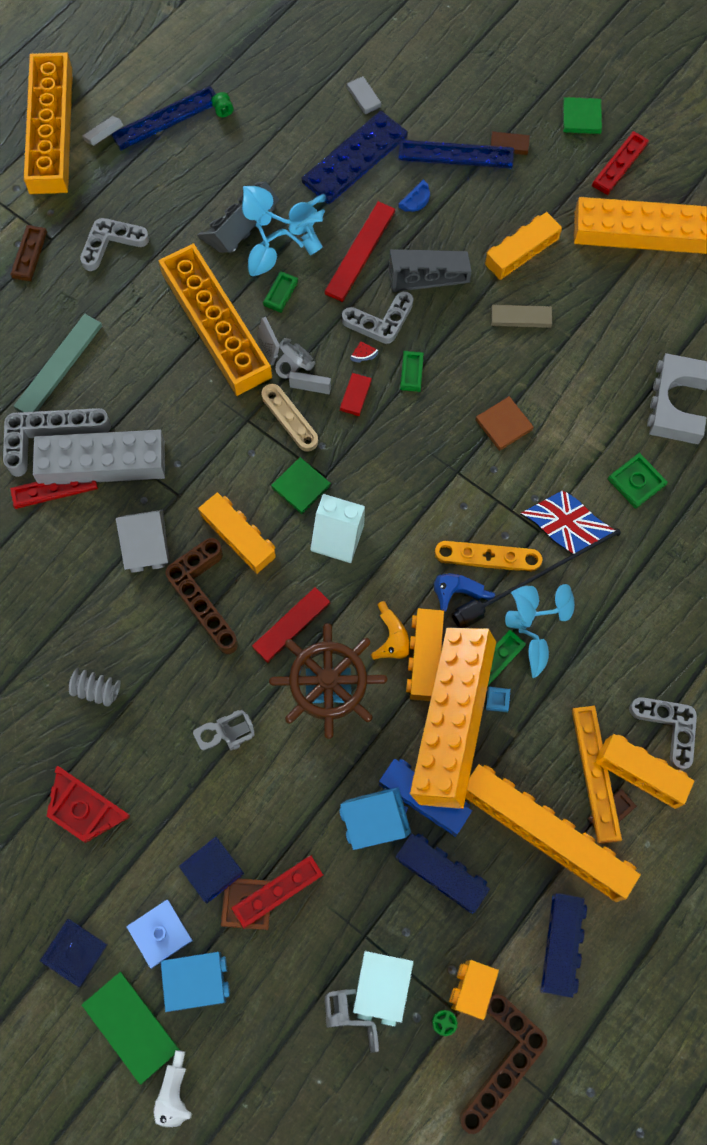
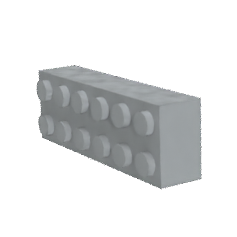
[33,430,165,485]

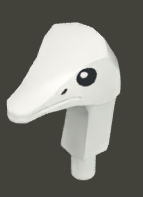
[154,1050,192,1127]

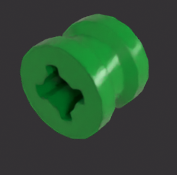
[211,92,234,117]
[432,1010,458,1036]

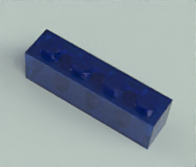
[395,833,490,914]
[540,893,587,998]

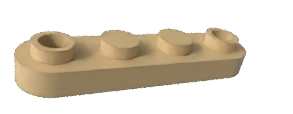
[262,384,318,451]

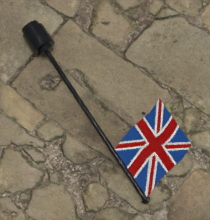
[451,491,621,628]

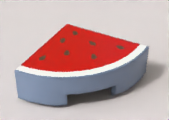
[351,342,378,362]

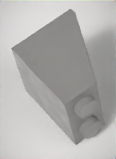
[116,510,170,573]

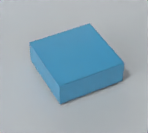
[485,686,510,713]

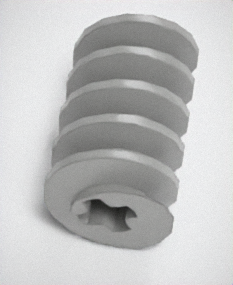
[69,668,121,707]

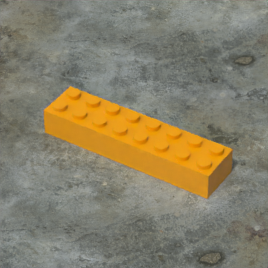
[24,52,72,194]
[574,197,707,254]
[158,243,272,396]
[410,628,496,809]
[465,764,641,902]

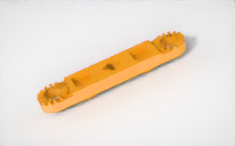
[435,541,542,572]

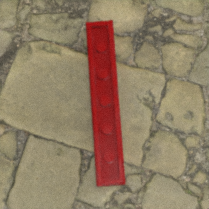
[325,201,395,302]

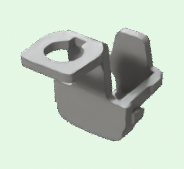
[193,710,255,751]
[325,989,379,1052]

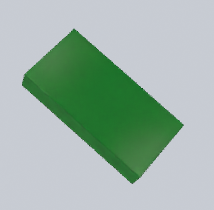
[263,271,298,313]
[400,351,424,392]

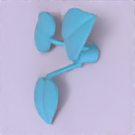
[242,186,317,276]
[260,194,326,255]
[505,584,575,678]

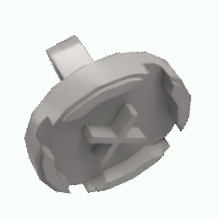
[276,338,315,378]

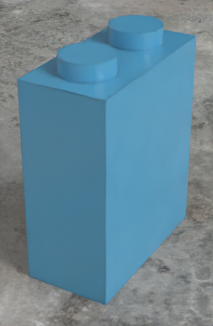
[340,787,411,850]
[161,952,230,1012]

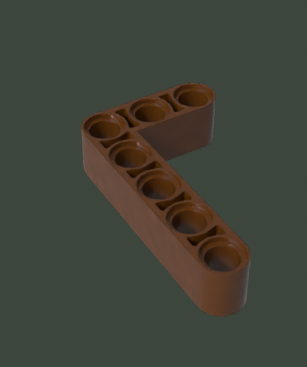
[166,538,238,654]
[459,994,547,1134]

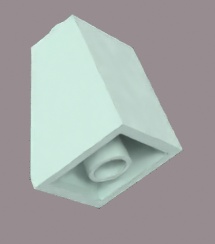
[310,494,365,563]
[353,951,413,1026]

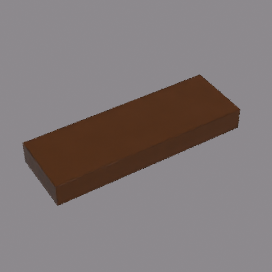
[10,225,47,281]

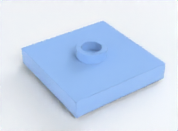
[126,899,193,968]

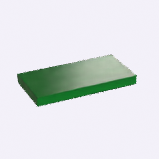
[82,972,180,1085]

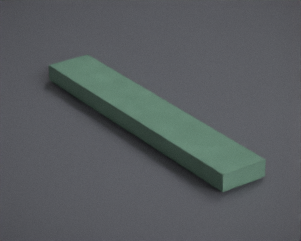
[14,314,102,412]

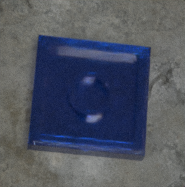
[179,837,244,904]
[40,919,108,988]

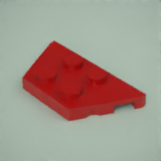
[46,766,130,843]

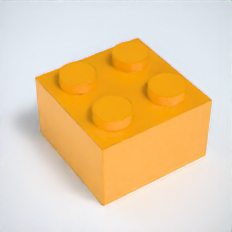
[449,960,499,1020]

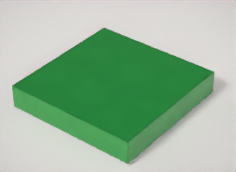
[563,97,602,134]
[608,453,668,509]
[271,457,331,514]

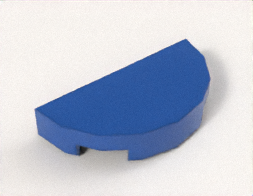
[398,180,430,212]

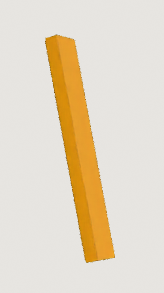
[572,706,622,844]

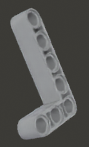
[3,408,111,477]

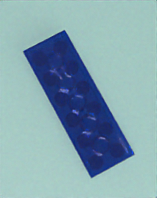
[302,110,408,205]

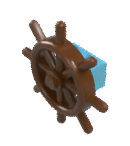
[269,623,387,739]

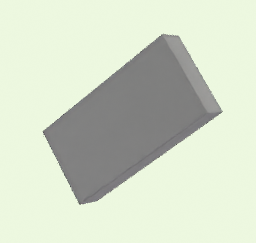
[347,76,381,114]
[82,116,123,146]
[289,371,331,394]

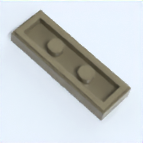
[491,305,552,328]

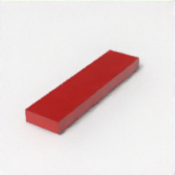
[592,131,649,195]
[10,480,98,509]
[252,587,330,663]
[231,855,323,929]

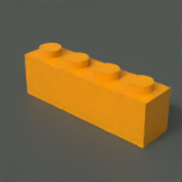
[485,212,562,280]
[198,492,276,574]
[406,608,444,701]
[595,734,695,809]

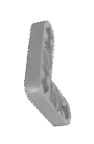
[80,218,149,271]
[342,292,413,344]
[629,697,697,771]

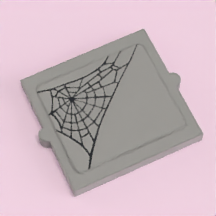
[257,317,280,366]

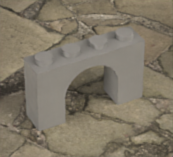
[647,353,707,444]

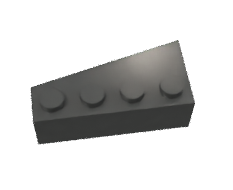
[389,249,472,292]

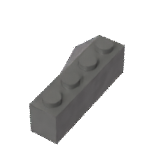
[197,181,279,253]

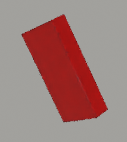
[340,373,372,416]

